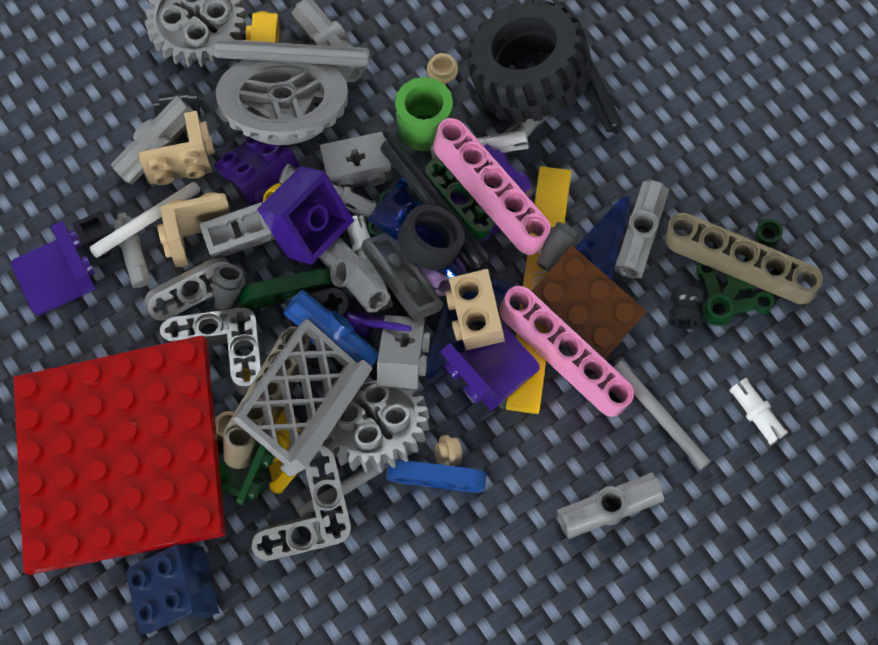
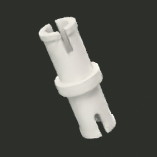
[729,378,788,445]

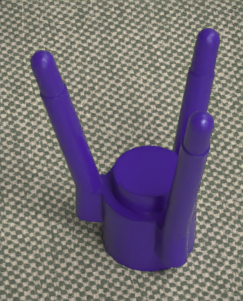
[344,310,412,351]

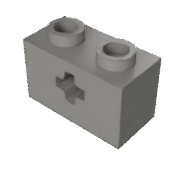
[320,132,392,190]
[377,315,431,389]

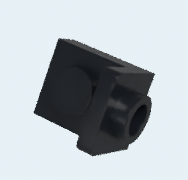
[72,210,122,267]

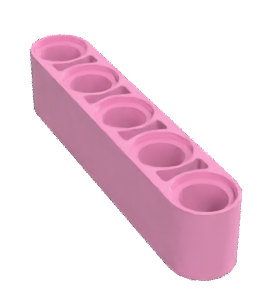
[433,118,551,255]
[499,286,634,417]

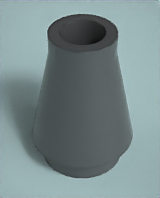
[536,222,579,272]
[212,264,245,311]

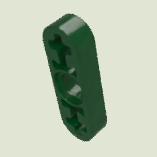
[424,159,495,239]
[238,269,334,310]

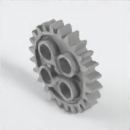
[145,0,246,67]
[323,374,430,473]

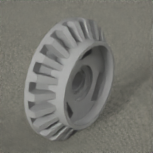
[216,60,348,145]

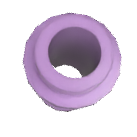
[416,265,451,296]

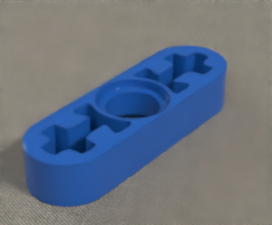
[386,460,487,493]

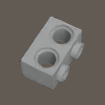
[199,202,275,258]

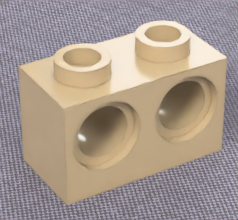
[445,269,505,351]

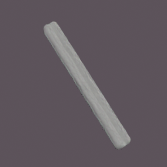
[213,39,370,67]

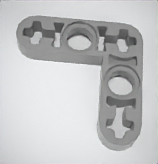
[160,308,262,396]
[252,444,351,561]

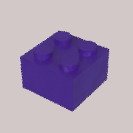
[257,166,354,265]

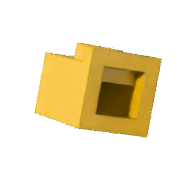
[244,11,280,43]

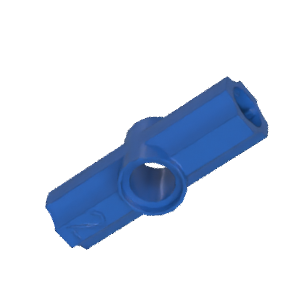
[283,290,379,367]

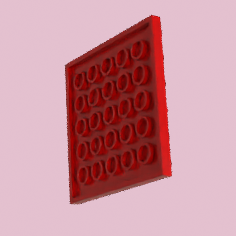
[14,335,226,575]

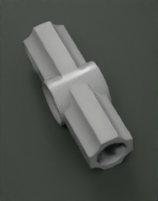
[291,0,367,83]
[110,96,194,185]
[615,180,669,279]
[319,237,391,312]
[557,473,665,540]

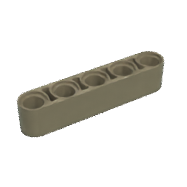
[665,213,823,305]
[223,327,310,469]

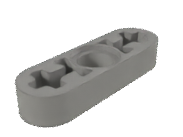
[144,257,231,321]

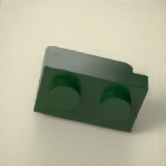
[219,437,277,506]

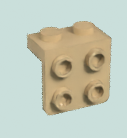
[138,111,215,185]
[157,192,230,268]

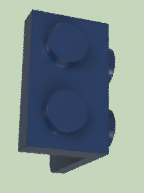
[126,544,220,634]

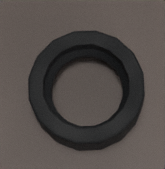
[398,205,465,270]

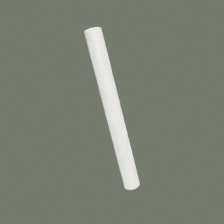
[90,182,200,258]

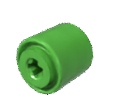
[395,77,453,152]

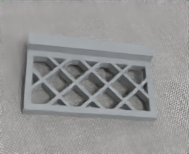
[232,319,373,477]

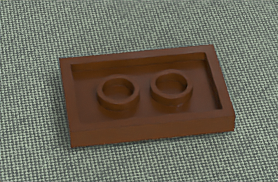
[531,245,647,359]

